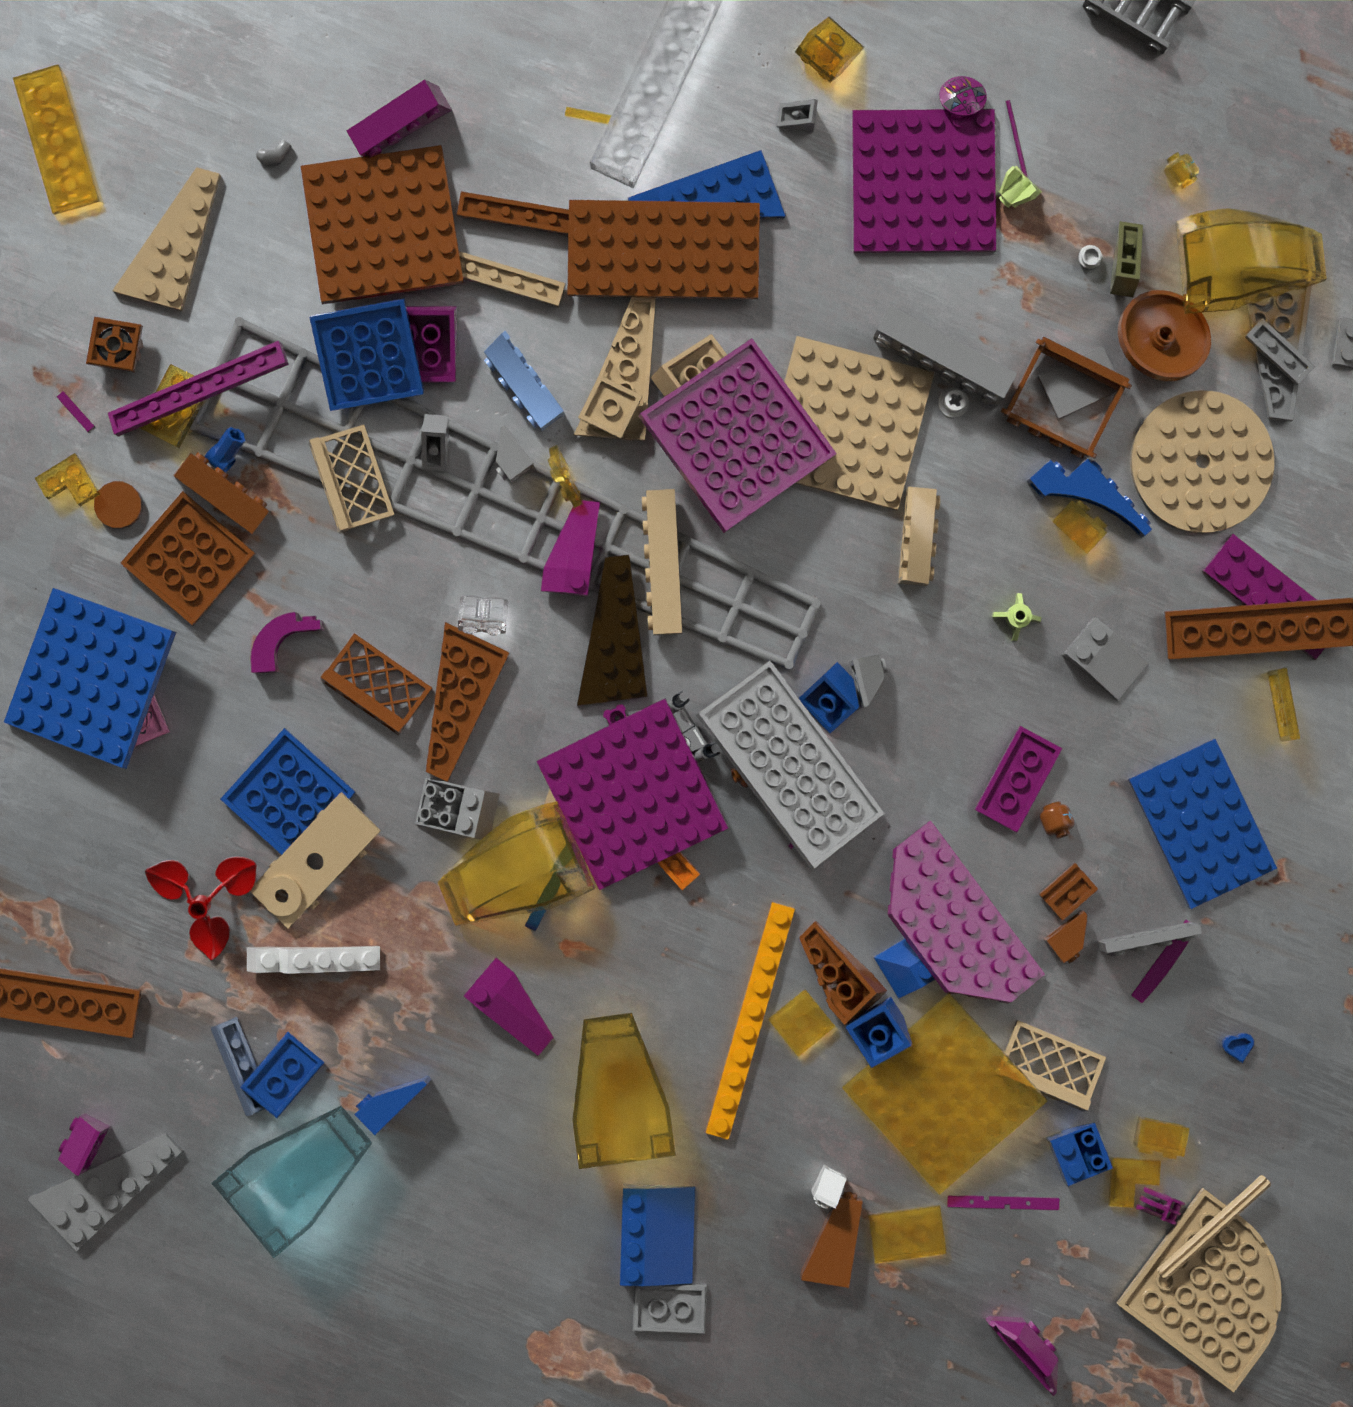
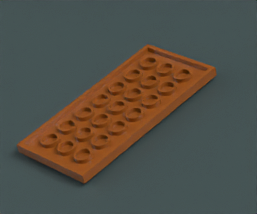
[567,200,760,299]

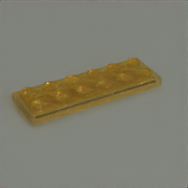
[13,64,100,215]

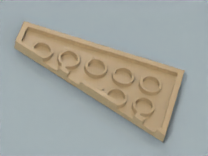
[574,297,656,441]

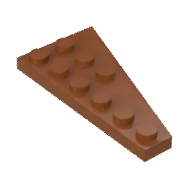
[426,622,510,782]

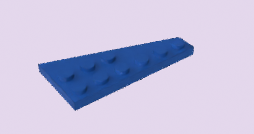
[628,150,785,219]

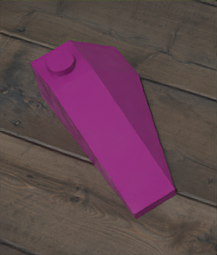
[541,499,600,597]
[464,957,554,1056]

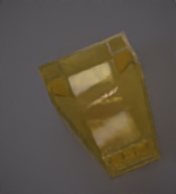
[1176,208,1327,314]
[438,801,595,926]
[572,1013,676,1169]

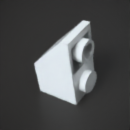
[811,1165,846,1209]

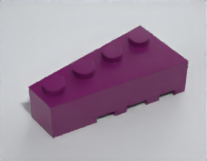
[346,79,452,158]

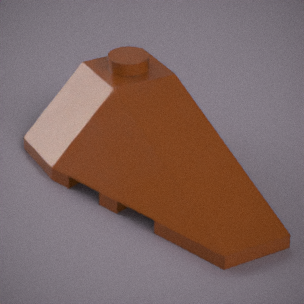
[799,921,887,1025]

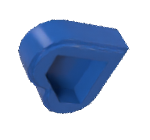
[1222,1033,1254,1063]

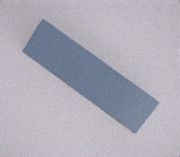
[211,1017,265,1116]

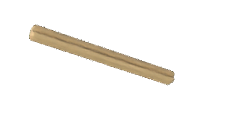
[1157,1175,1271,1280]

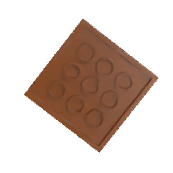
[120,491,256,626]

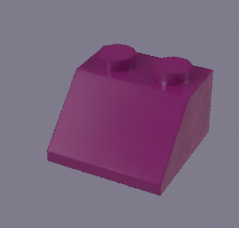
[58,1114,110,1176]

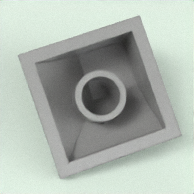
[850,654,887,708]

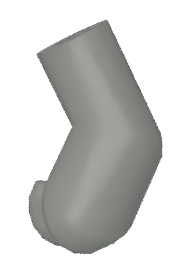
[256,139,292,165]

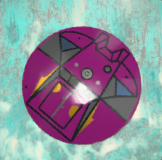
[939,76,987,119]

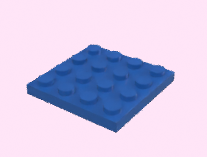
[309,298,424,411]
[220,728,356,855]

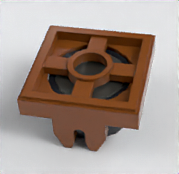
[86,317,143,373]

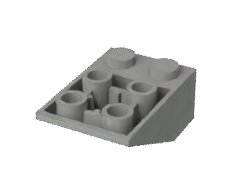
[415,777,500,841]

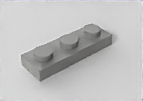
[1245,318,1315,385]

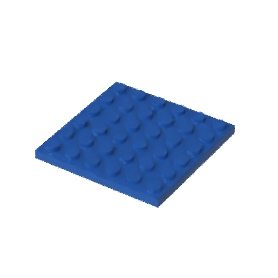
[4,588,177,769]

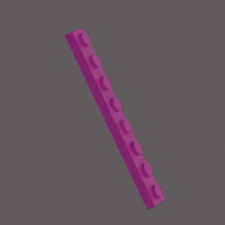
[108,340,289,437]

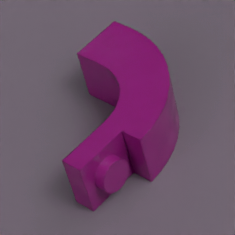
[251,612,324,674]

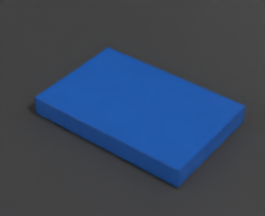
[240,1032,325,1118]

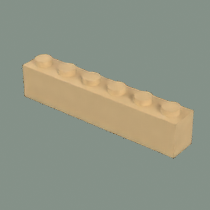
[642,489,682,636]

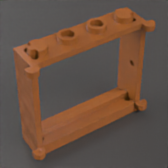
[1000,337,1132,459]

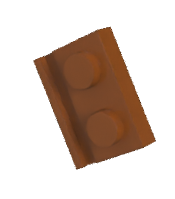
[1039,863,1098,921]

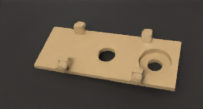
[250,792,381,928]

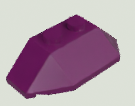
[986,1316,1058,1396]

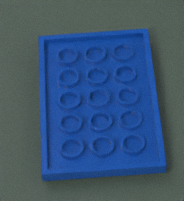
[1128,739,1277,909]

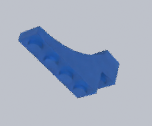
[1026,459,1152,538]

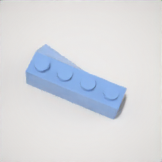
[484,331,565,431]

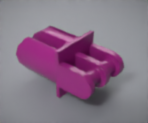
[1136,1187,1185,1225]

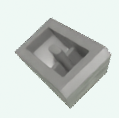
[777,99,818,132]

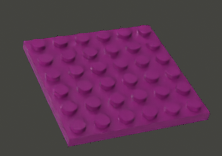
[852,109,996,253]
[638,338,837,533]
[537,698,729,890]

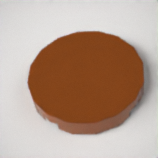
[94,481,143,529]

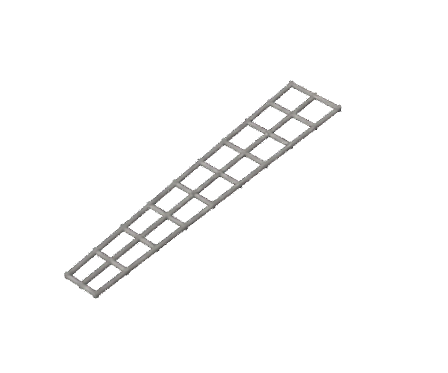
[187,317,821,670]

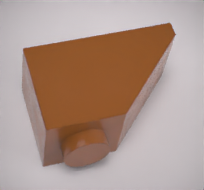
[1043,910,1087,964]

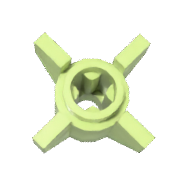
[999,166,1042,208]
[992,593,1041,641]

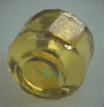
[1163,152,1199,189]

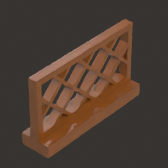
[320,633,432,736]

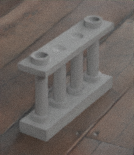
[1082,0,1196,54]

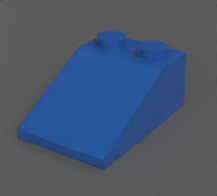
[354,1076,431,1135]

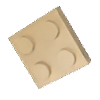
[578,375,642,439]

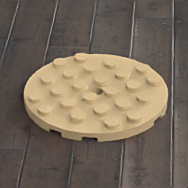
[1130,390,1274,533]

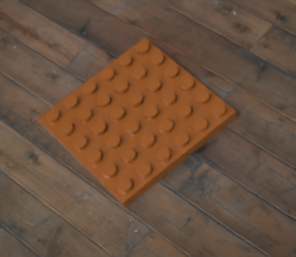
[300,145,464,305]

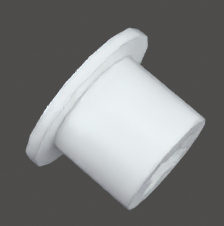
[938,387,969,418]

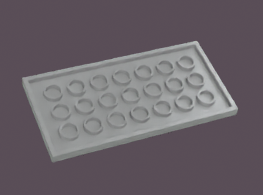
[696,661,885,870]

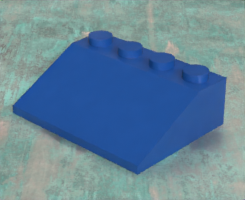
[620,1184,695,1286]

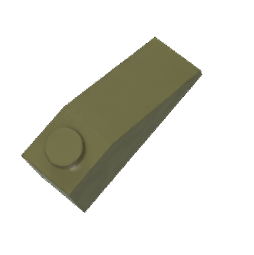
[1110,221,1143,298]

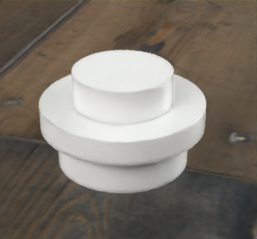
[1078,245,1102,269]

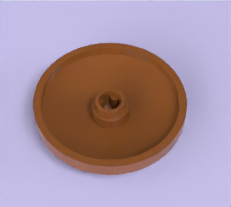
[1118,290,1211,381]

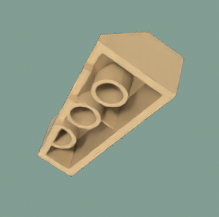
[898,487,940,586]

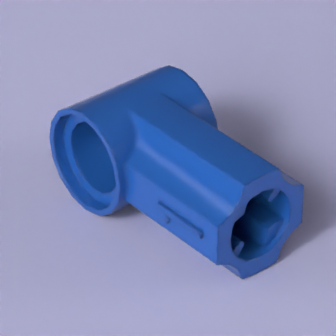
[204,427,246,473]

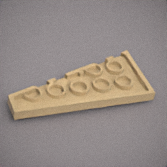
[112,167,221,311]

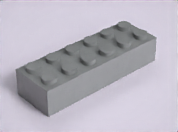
[873,304,1017,406]

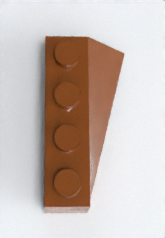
[173,452,269,534]

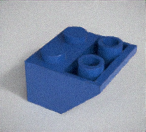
[1046,1123,1113,1186]

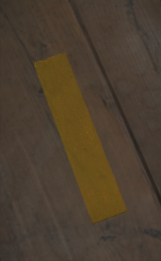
[565,107,613,124]

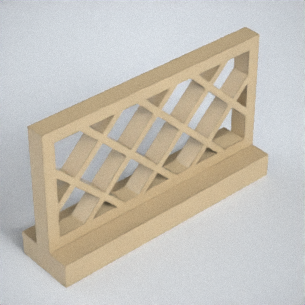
[309,425,394,534]
[995,1020,1106,1111]

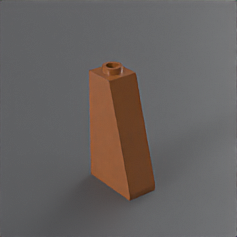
[800,1191,863,1288]

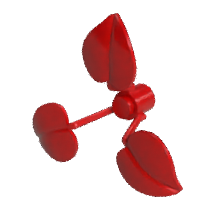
[145,857,257,960]

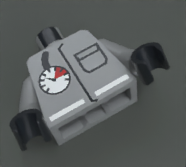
[668,691,720,762]

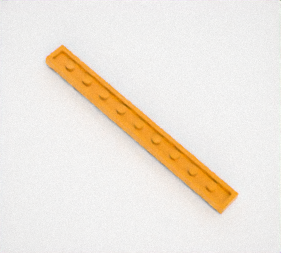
[706,902,795,1140]

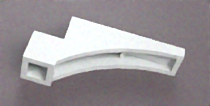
[247,946,380,974]

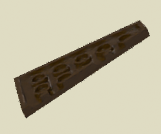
[577,554,648,706]

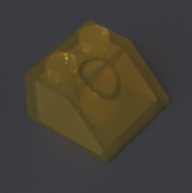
[795,16,864,83]

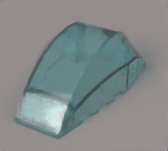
[212,1105,373,1258]

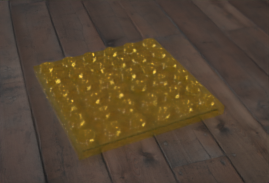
[842,993,1047,1195]

